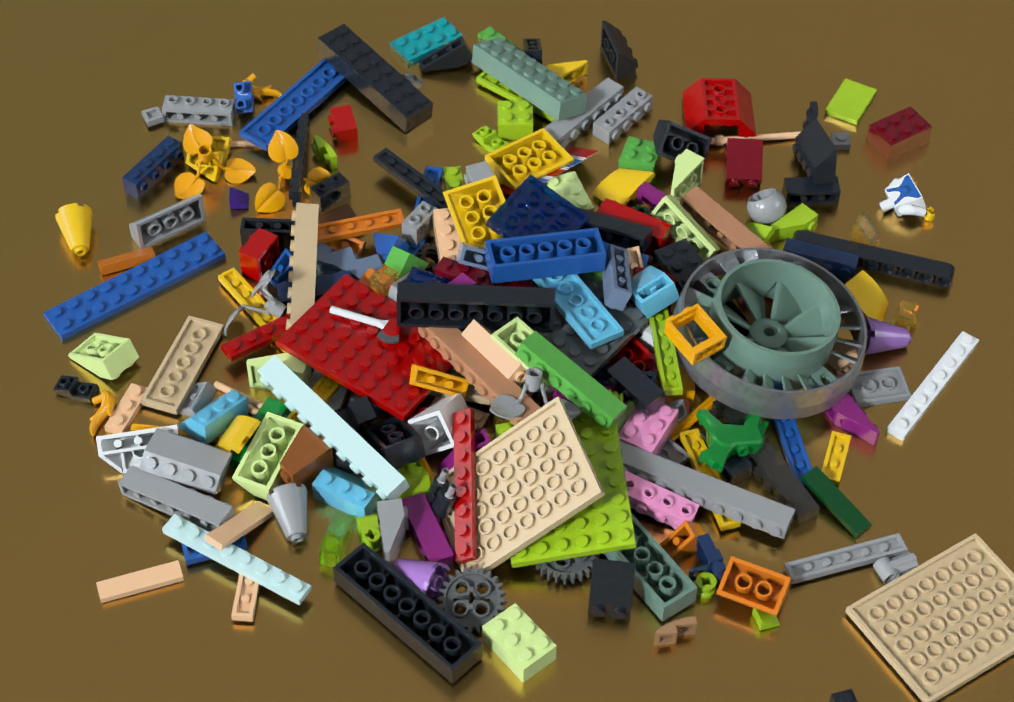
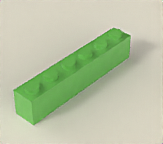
[515,331,627,430]

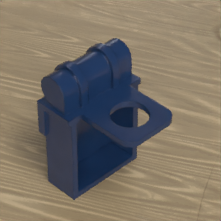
[689,533,726,586]

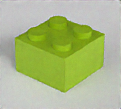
[497,101,533,140]

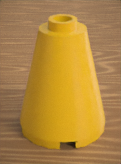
[55,203,93,256]

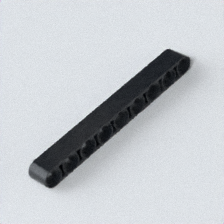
[792,230,955,288]

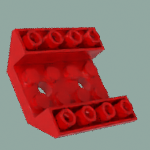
[682,78,756,138]

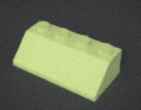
[651,195,721,262]
[490,317,556,391]
[232,412,304,500]

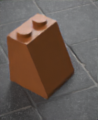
[280,425,332,491]

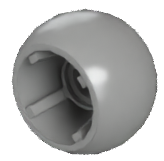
[747,188,787,226]

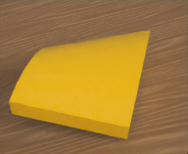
[185,136,232,183]
[592,168,656,206]
[844,270,889,321]
[214,415,261,454]

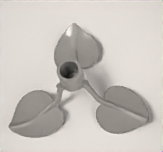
[224,268,287,337]
[490,367,582,419]

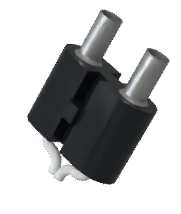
[426,468,457,518]

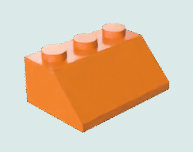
[716,556,791,616]

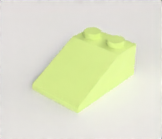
[671,149,704,202]
[68,333,139,380]
[246,353,312,391]

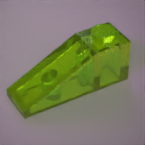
[318,512,356,567]

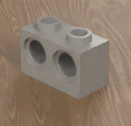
[401,201,438,245]

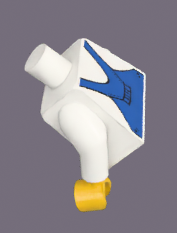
[879,173,936,222]

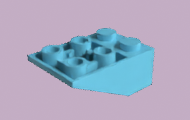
[630,265,679,319]

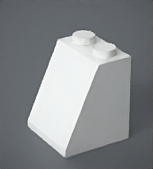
[408,393,477,456]

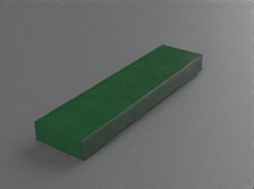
[801,466,872,538]

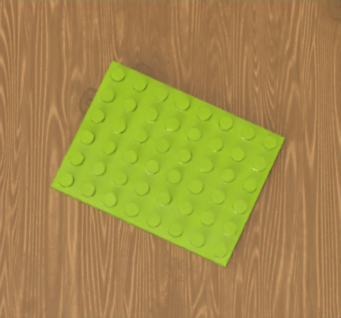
[495,410,637,568]

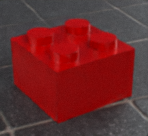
[238,228,280,283]

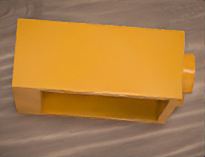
[664,303,727,366]

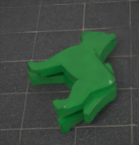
[696,409,769,473]

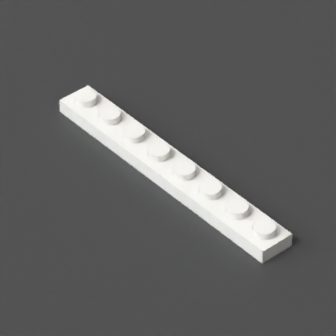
[886,331,979,441]

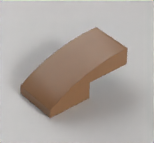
[654,616,697,646]

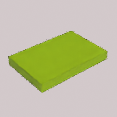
[825,78,877,125]

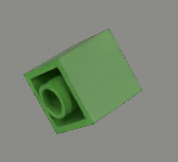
[381,246,428,280]

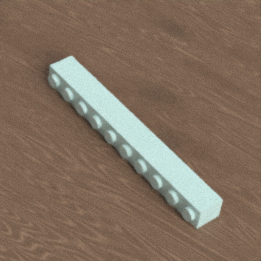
[257,355,410,500]

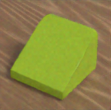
[752,608,780,631]

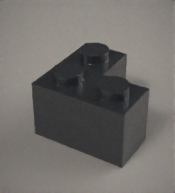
[334,396,377,433]

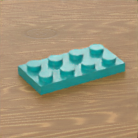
[389,17,463,66]

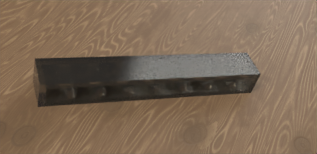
[710,400,820,528]

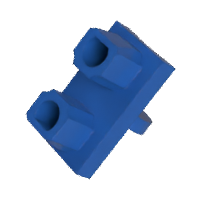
[234,81,254,114]

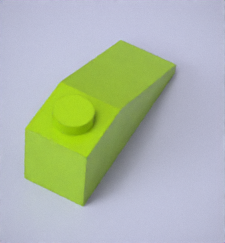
[768,203,818,243]

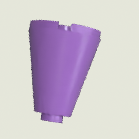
[865,317,912,355]
[391,558,450,603]

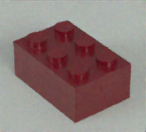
[866,106,932,161]

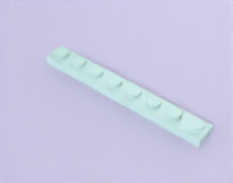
[162,514,311,605]

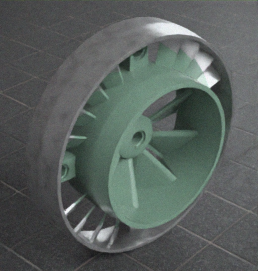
[673,247,867,419]

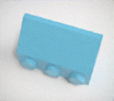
[178,389,249,444]
[312,467,382,518]

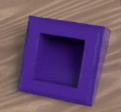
[229,187,249,209]

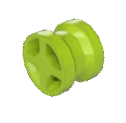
[695,572,717,599]

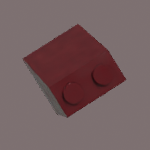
[724,138,763,188]

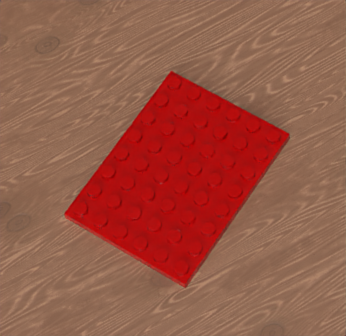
[276,274,454,421]

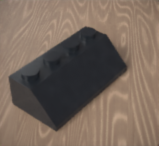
[793,120,838,184]

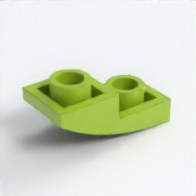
[472,125,509,153]
[311,135,338,170]
[745,222,775,243]

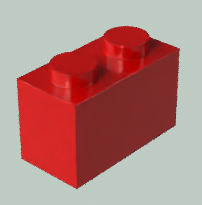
[328,105,358,144]

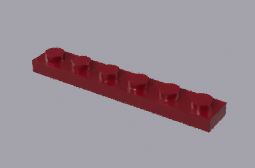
[434,256,532,287]

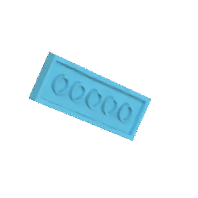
[533,274,624,350]

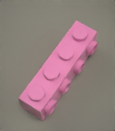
[625,470,699,530]

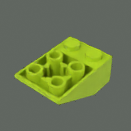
[396,461,431,499]

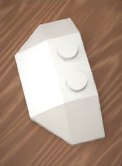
[96,425,178,474]

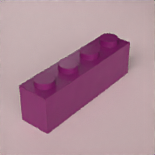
[402,492,455,568]

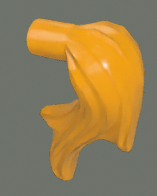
[242,73,282,101]
[90,391,116,436]

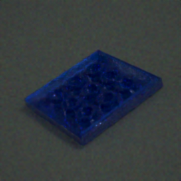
[486,174,590,238]

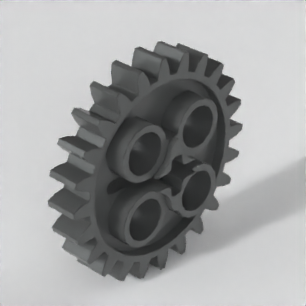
[536,554,599,585]
[438,566,507,634]

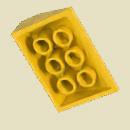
[485,128,574,190]
[443,175,519,247]

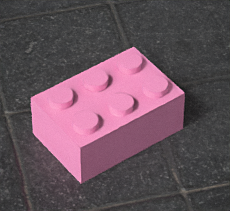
[618,404,679,455]

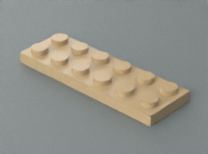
[140,316,224,415]

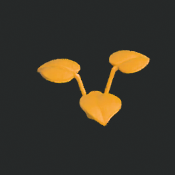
[174,124,256,199]
[255,130,331,213]

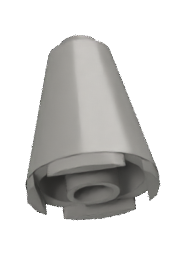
[267,483,307,543]

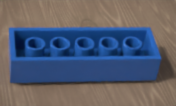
[485,228,607,284]

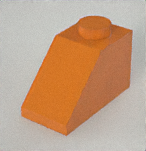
[660,520,705,561]

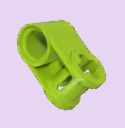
[356,514,381,553]

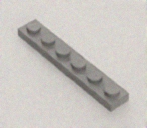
[784,533,908,584]

